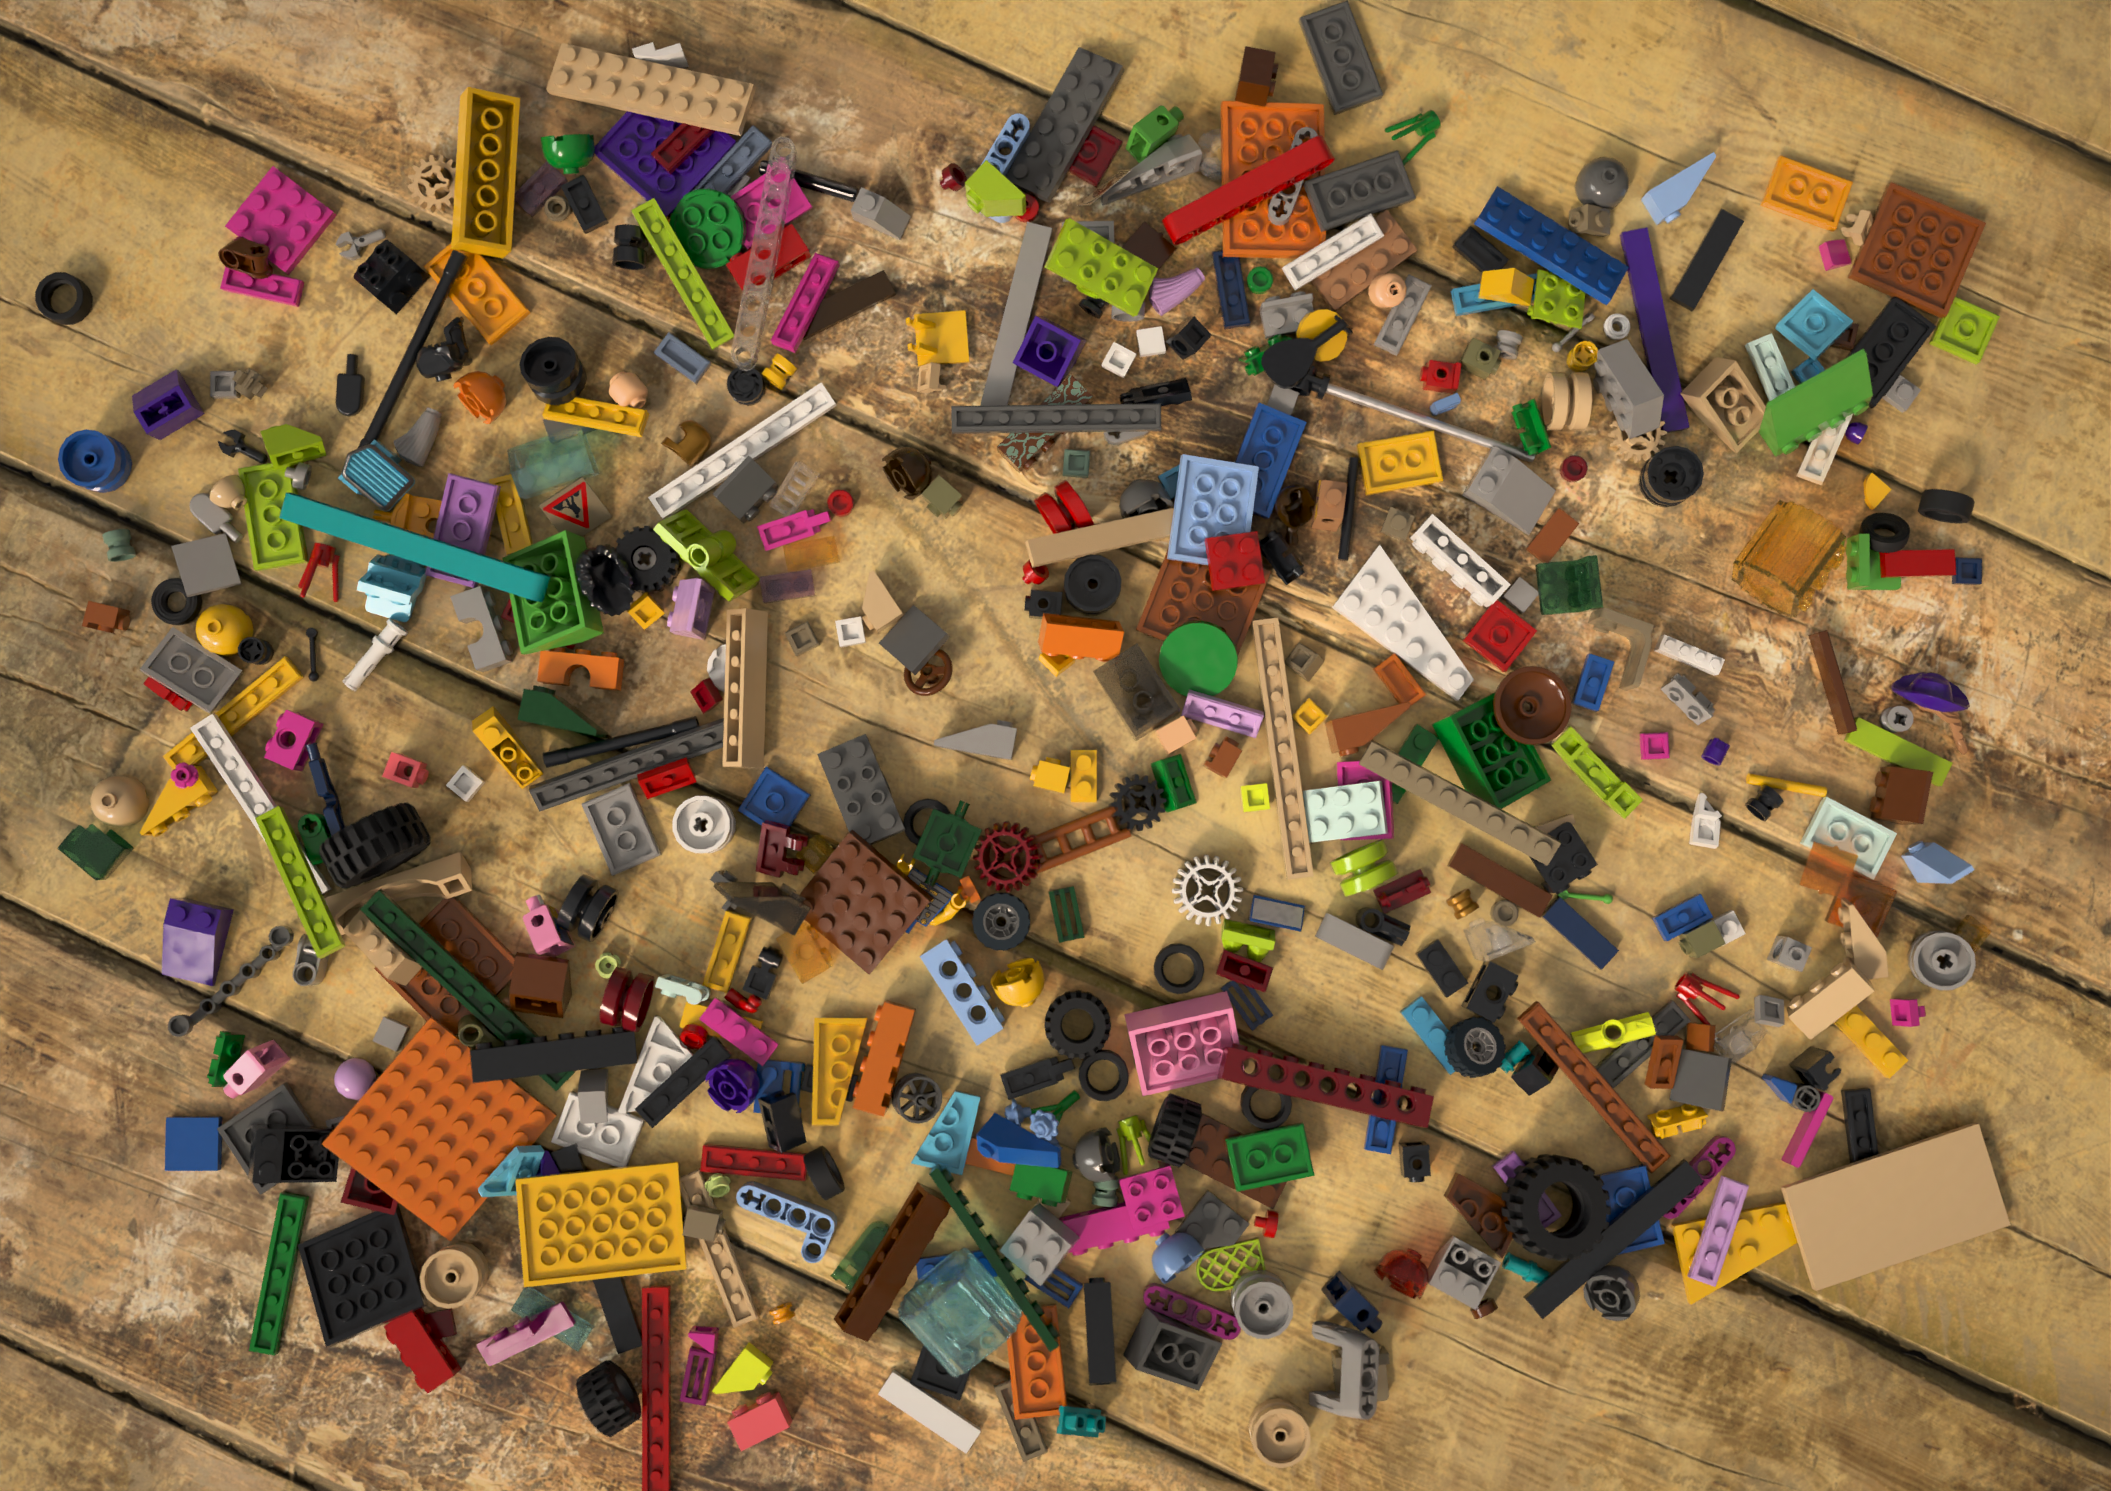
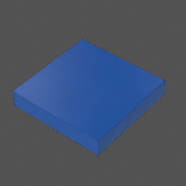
[738,766,811,826]
[165,1116,222,1171]

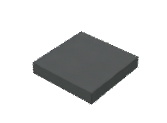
[879,605,950,675]
[1670,1049,1732,1111]

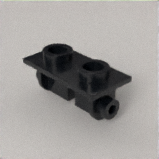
[1259,530,1305,585]

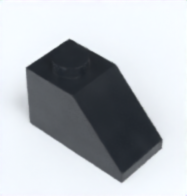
[1511,1044,1559,1096]

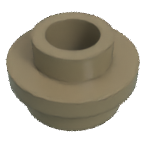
[544,195,571,222]

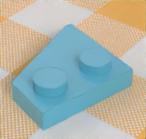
[478,1145,544,1197]

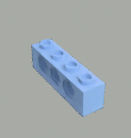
[920,938,1005,1045]

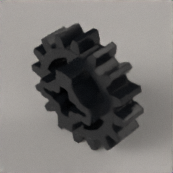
[1108,774,1166,831]

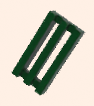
[1048,886,1085,943]

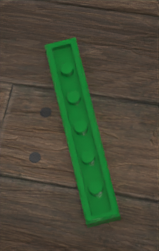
[249,1191,309,1356]

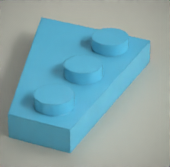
[911,1090,981,1175]

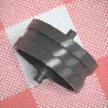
[891,1073,942,1124]

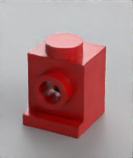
[1420,360,1462,394]

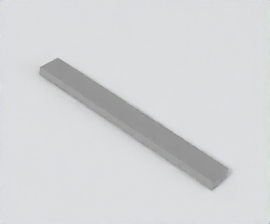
[980,222,1052,406]

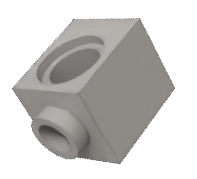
[1767,936,1812,972]

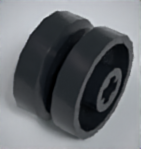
[519,337,587,405]
[1064,555,1122,616]
[557,874,619,942]

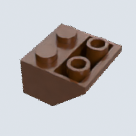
[509,952,572,1018]

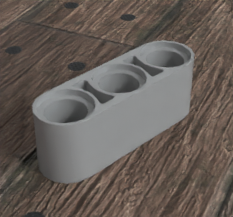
[1315,913,1395,970]

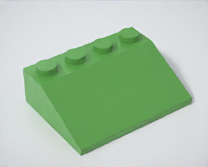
[1759,349,1873,457]
[502,530,604,655]

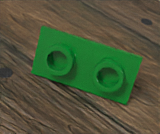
[1239,334,1292,376]
[1511,399,1552,456]
[207,1031,245,1087]

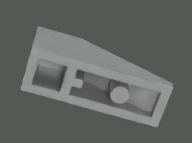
[934,720,1017,760]

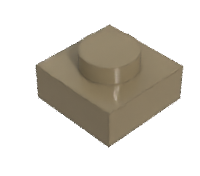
[1380,507,1415,541]

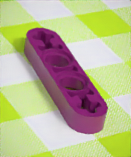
[1663,1135,1736,1219]
[1143,1283,1241,1340]

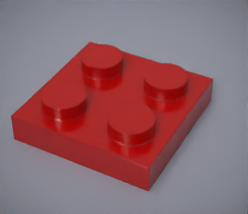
[1204,531,1265,591]
[1462,600,1537,673]

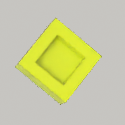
[1240,783,1270,812]

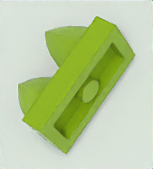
[1221,919,1275,962]

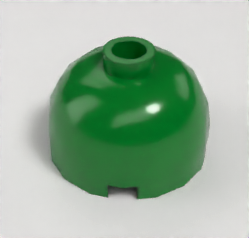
[541,134,595,174]

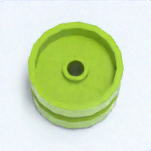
[1330,839,1398,896]

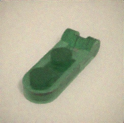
[831,1221,890,1291]

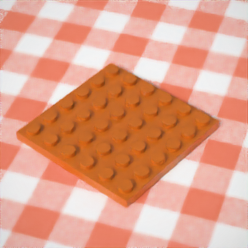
[322,1016,557,1242]

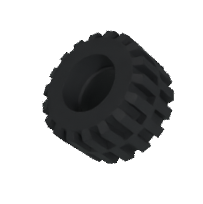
[1045,990,1111,1059]
[1148,1093,1202,1167]
[576,1360,641,1437]

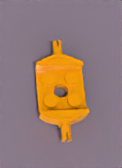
[373,493,491,540]

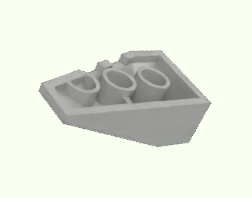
[1101,134,1202,206]

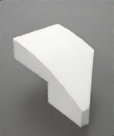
[632,42,689,69]
[1689,793,1722,849]

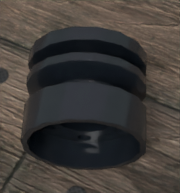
[1638,446,1704,508]

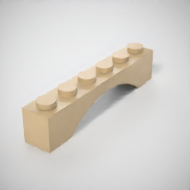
[324,852,472,935]

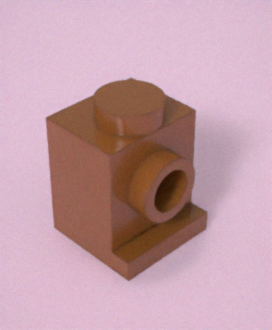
[82,601,130,633]
[1202,736,1242,778]

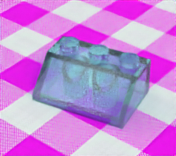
[507,425,599,499]

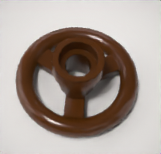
[904,649,953,696]

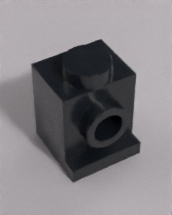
[1024,590,1063,619]
[1398,1141,1431,1182]

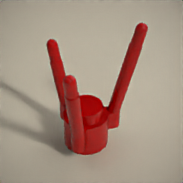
[298,543,340,602]
[1674,972,1740,1025]

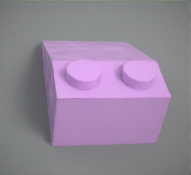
[667,578,715,640]

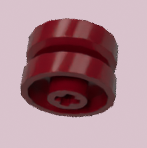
[599,967,655,1032]

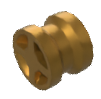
[1446,888,1479,920]

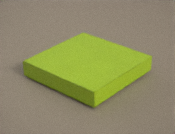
[1929,296,2000,364]

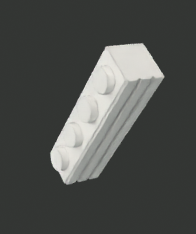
[1654,634,1725,676]

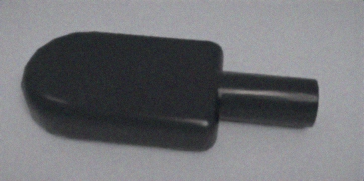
[335,354,365,417]

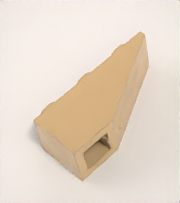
[1838,898,1889,979]

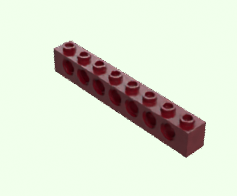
[1217,1043,1434,1128]

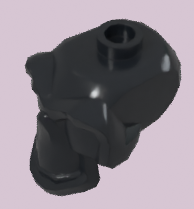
[416,317,473,382]

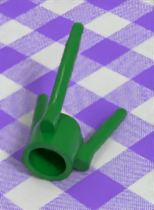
[1385,110,1441,165]

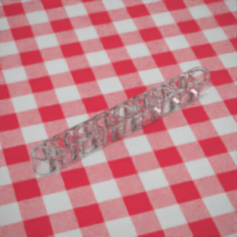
[731,137,797,371]

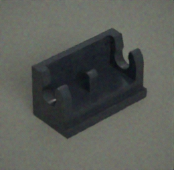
[1789,1046,1841,1091]
[758,1090,807,1153]

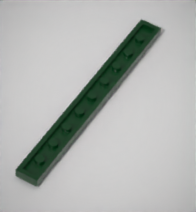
[360,889,576,1091]

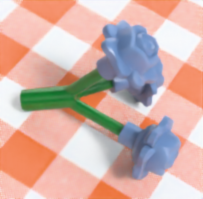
[1005,1090,1080,1150]

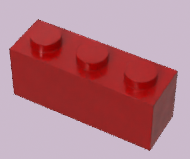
[726,224,811,297]
[384,1308,462,1394]

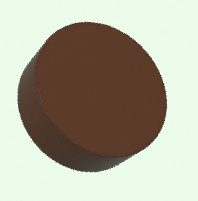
[1470,1298,1498,1319]

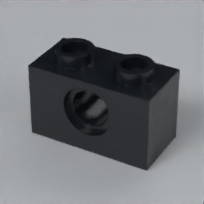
[1461,960,1518,1023]

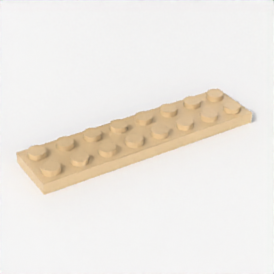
[546,43,756,136]

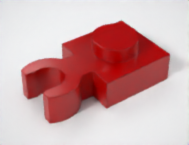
[143,677,193,712]

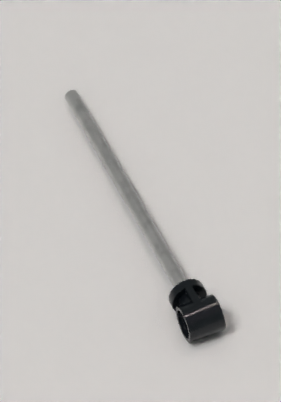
[1290,366,1536,463]

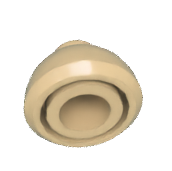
[210,475,247,510]

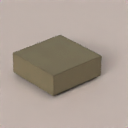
[785,621,820,657]

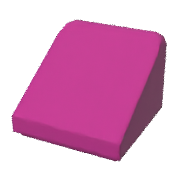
[1819,239,1852,271]
[688,1326,719,1354]

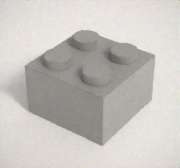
[1000,1203,1080,1286]

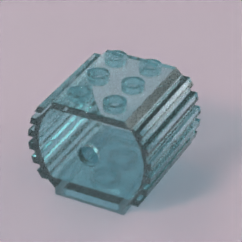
[898,1248,1022,1378]

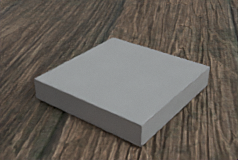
[171,533,241,597]

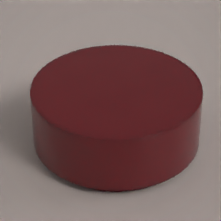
[1560,455,1588,483]

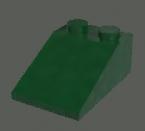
[517,685,608,738]

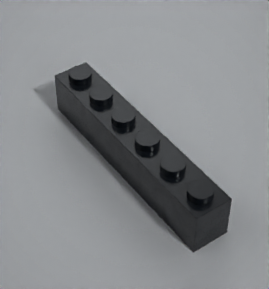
[470,1026,637,1083]

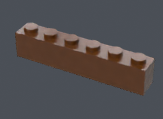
[834,1182,951,1342]

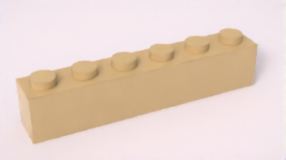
[723,608,768,768]

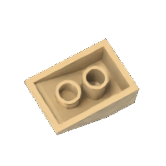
[1680,357,1766,453]

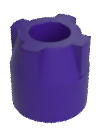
[1701,738,1730,766]

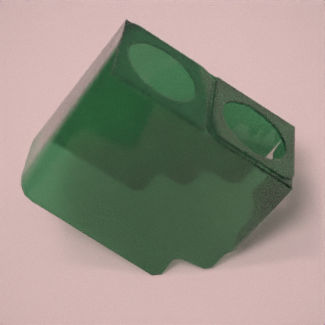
[57,824,134,880]

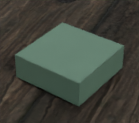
[1062,449,1090,478]

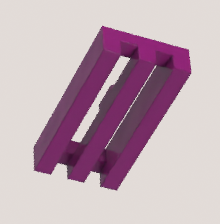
[680,1346,717,1406]

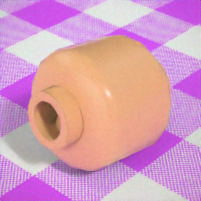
[1368,273,1407,308]
[609,371,648,409]

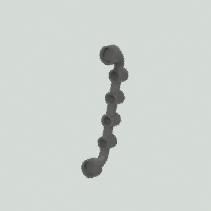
[168,926,294,1037]

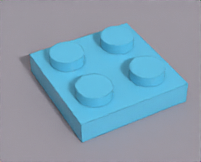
[1775,289,1853,361]

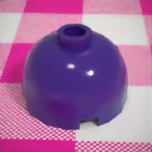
[705,1058,760,1113]

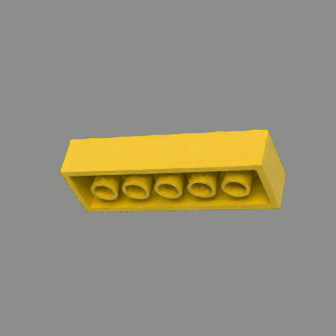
[451,87,520,258]

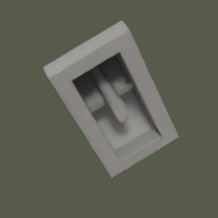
[578,1069,608,1124]

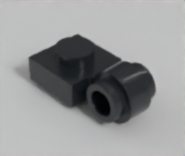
[742,946,784,1000]

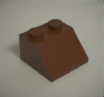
[1870,766,1933,825]

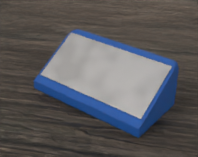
[1248,895,1305,932]

